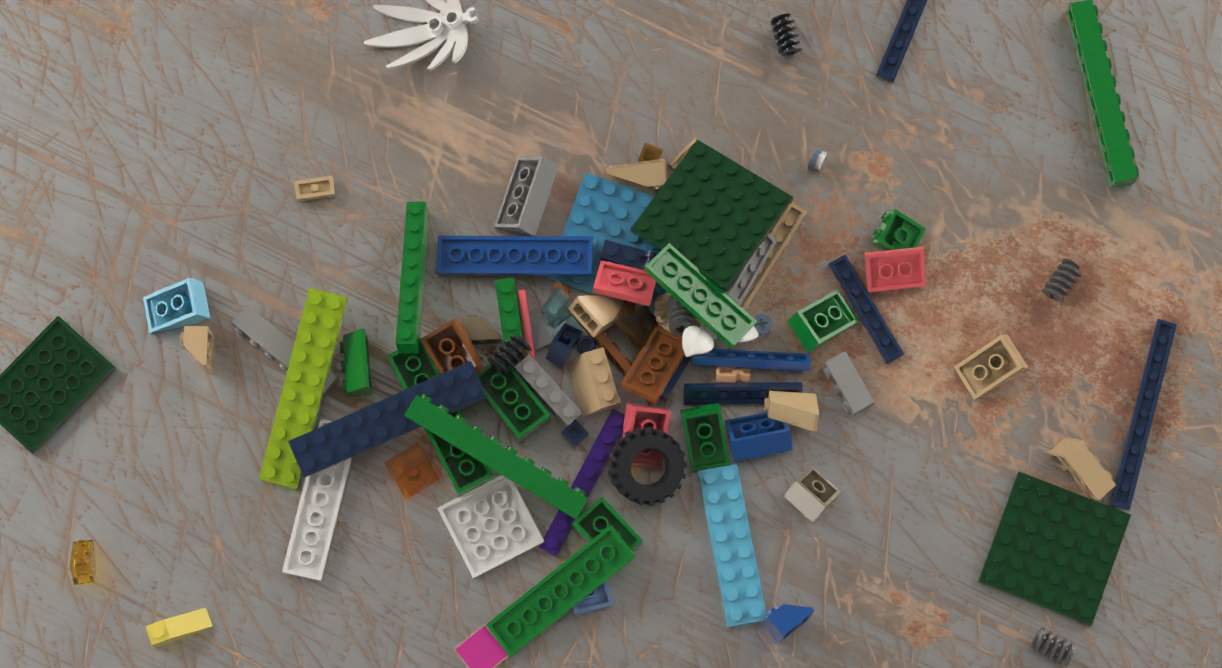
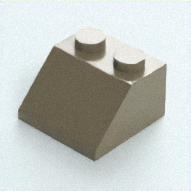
[783,466,841,522]

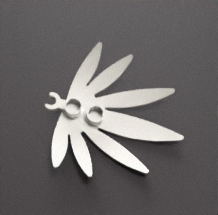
[364,0,479,71]

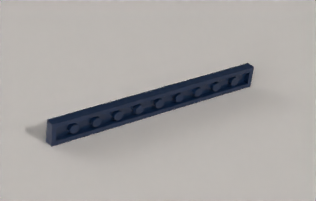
[1109,319,1177,511]

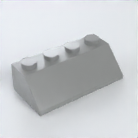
[494,156,559,236]

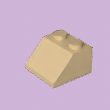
[180,326,214,374]

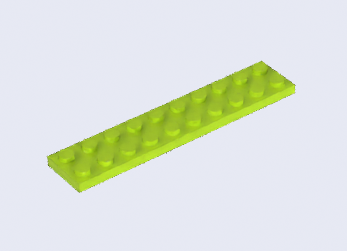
[259,287,348,489]

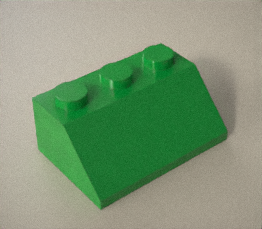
[340,329,372,397]

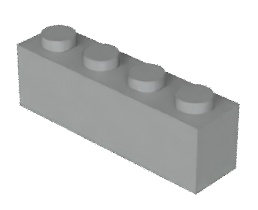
[514,354,582,428]

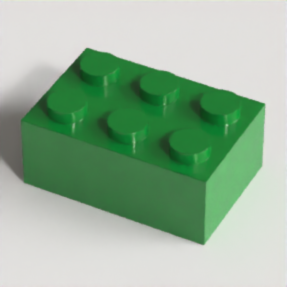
[572,497,643,552]

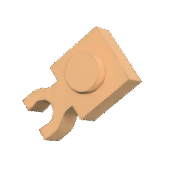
[716,366,750,383]

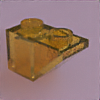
[70,540,96,585]

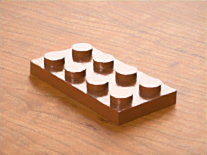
[620,326,685,404]

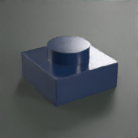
[561,419,589,448]

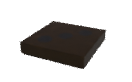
[613,300,657,348]

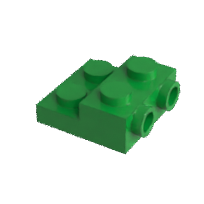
[872,209,926,251]

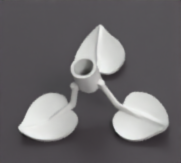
[682,322,759,357]

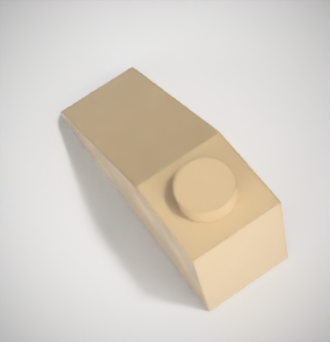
[606,158,669,189]

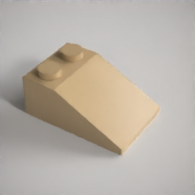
[954,334,1029,400]

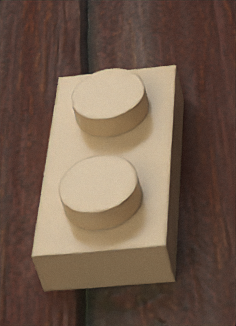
[294,176,336,202]

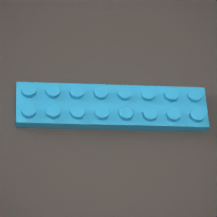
[698,464,767,628]

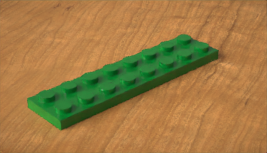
[486,525,637,657]

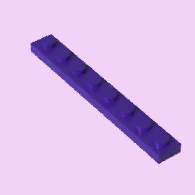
[539,409,625,557]

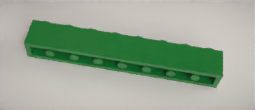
[395,202,430,354]

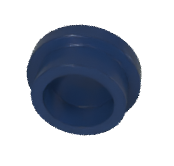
[577,336,596,354]

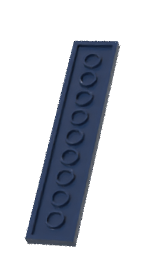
[288,361,487,478]

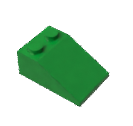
[786,289,859,353]
[680,403,730,472]

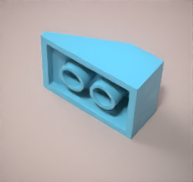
[142,278,210,334]

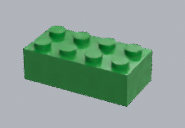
[477,364,551,444]

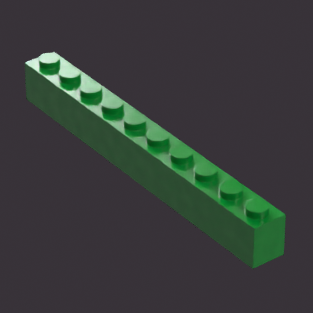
[1067,0,1139,188]
[404,394,588,519]

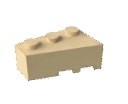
[1048,438,1116,501]

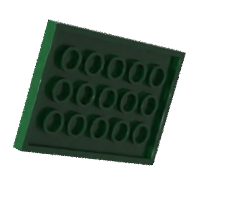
[0,316,115,454]

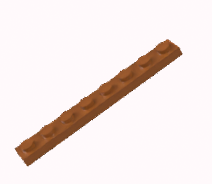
[551,281,658,406]

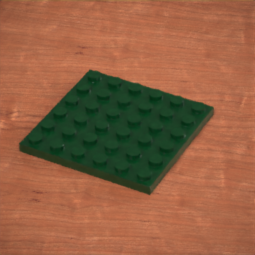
[630,139,794,291]
[978,471,1131,626]

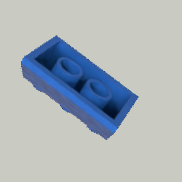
[725,412,793,461]
[764,604,815,643]

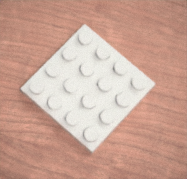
[437,475,545,579]

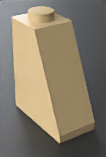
[568,295,624,337]
[764,391,819,431]

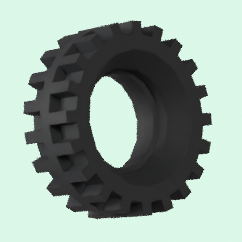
[607,427,687,506]

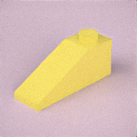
[145,608,213,648]

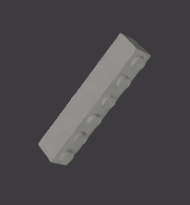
[232,305,339,398]

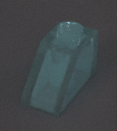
[541,286,572,329]

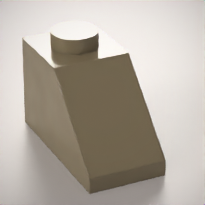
[462,314,502,345]

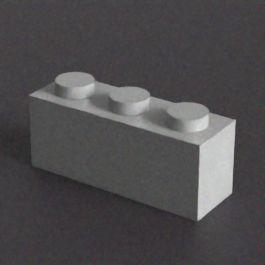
[823,351,875,417]

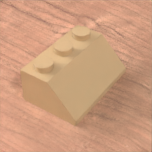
[566,347,621,418]

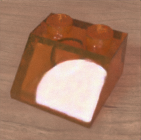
[384,442,440,500]

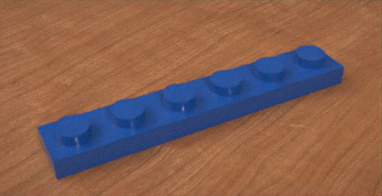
[692,349,811,372]

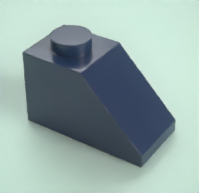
[545,323,582,367]

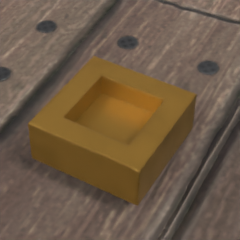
[638,142,663,162]

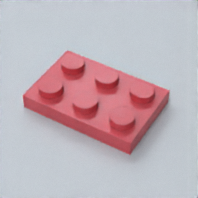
[865,247,926,292]
[592,260,656,306]

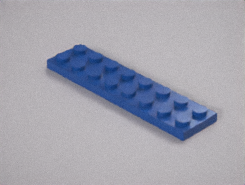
[436,236,593,276]

